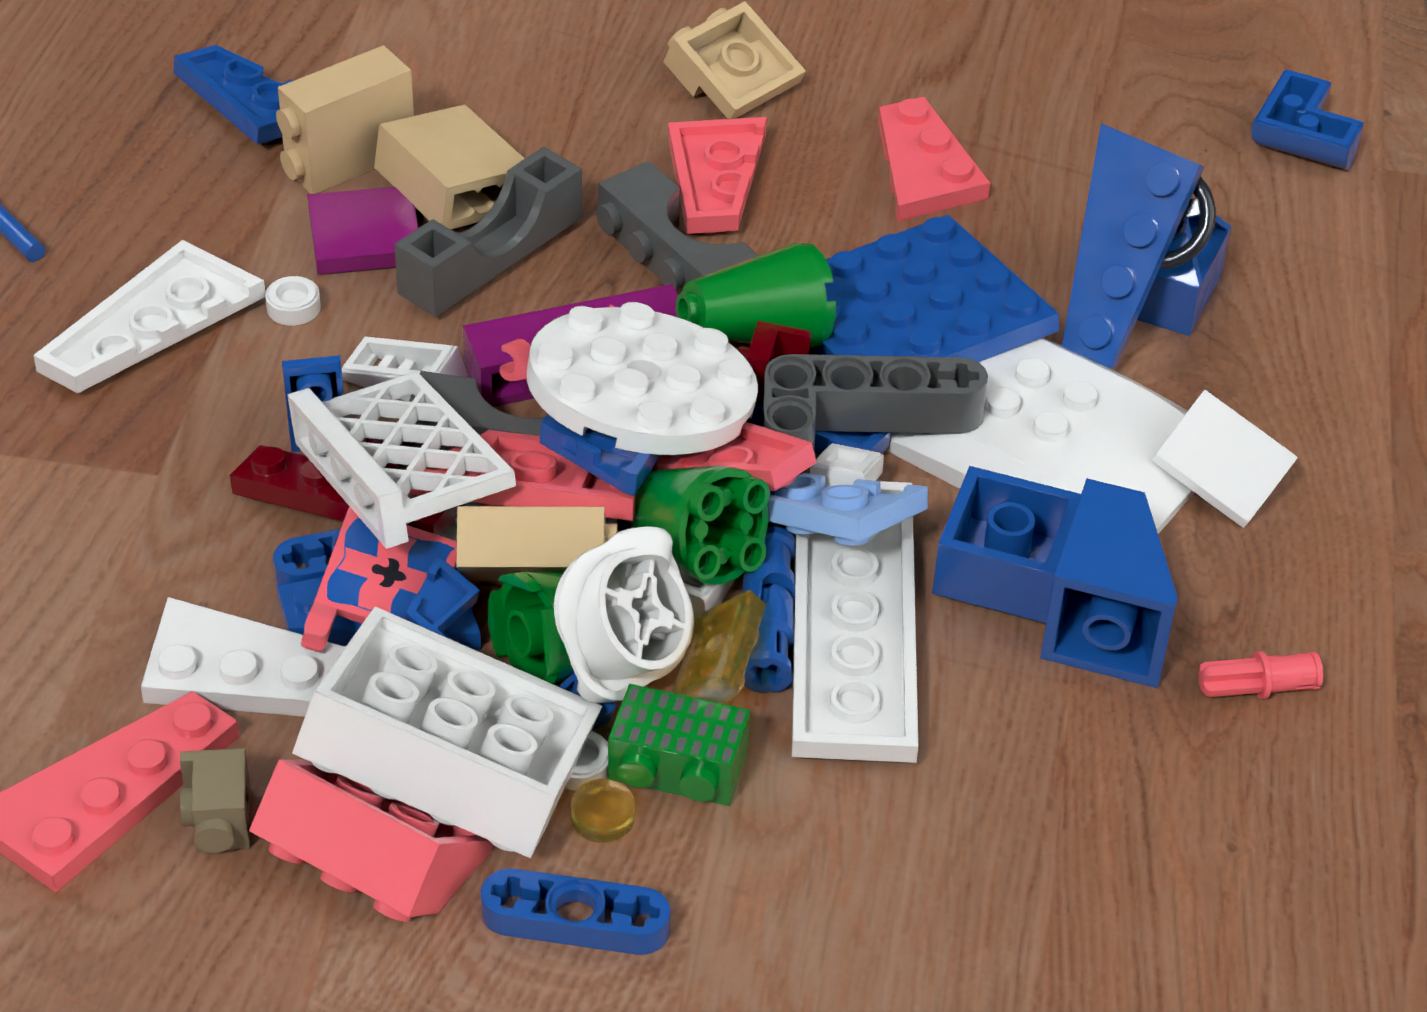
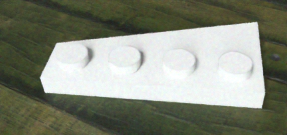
[34,240,265,393]

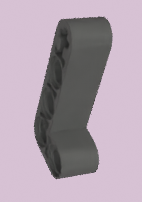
[764,354,988,453]

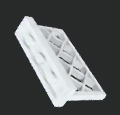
[287,371,516,549]

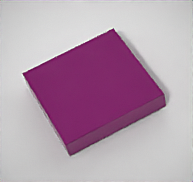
[307,187,418,275]

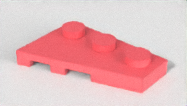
[668,117,767,234]

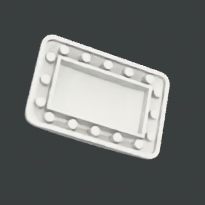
[885,338,1195,534]

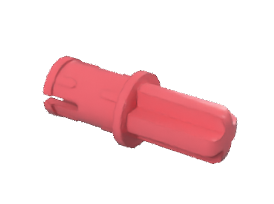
[1198,651,1323,699]

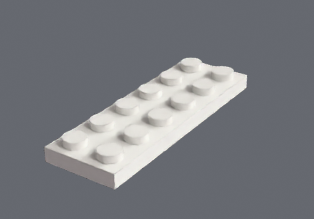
[791,481,918,763]

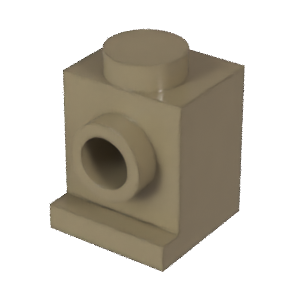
[180,748,251,853]

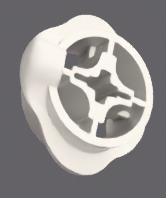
[554,527,694,703]

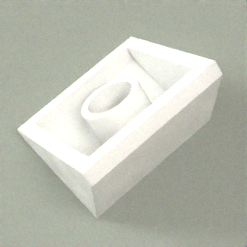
[1151,389,1298,528]

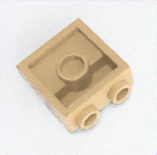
[663,1,806,119]

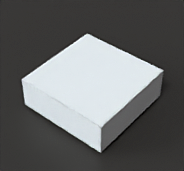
[810,443,884,487]

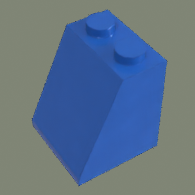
[1040,478,1178,689]

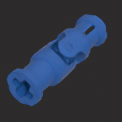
[739,526,796,693]

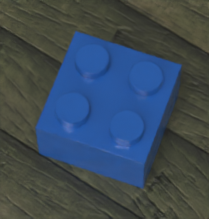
[932,466,1081,623]

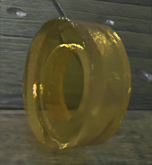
[571,779,635,843]

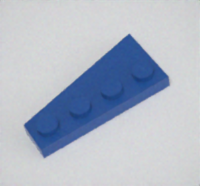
[1062,123,1205,369]

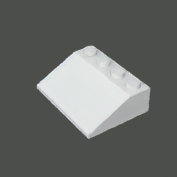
[292,607,602,858]

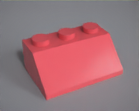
[249,759,494,922]

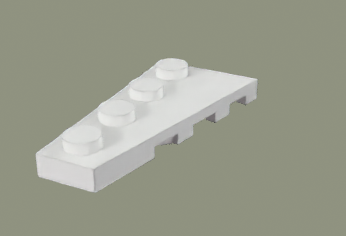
[141,597,345,717]

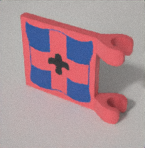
[300,507,457,653]

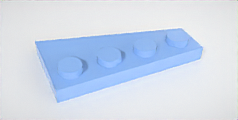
[768,473,928,545]

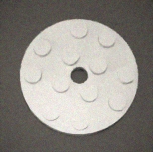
[526,302,758,455]

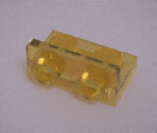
[672,590,766,705]

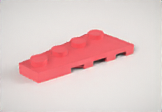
[0,691,240,893]

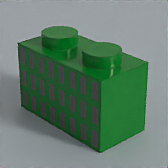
[608,683,750,806]

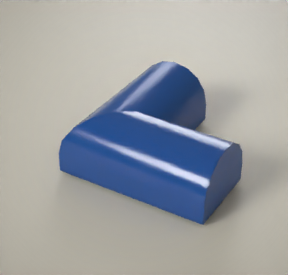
[1251,70,1364,170]

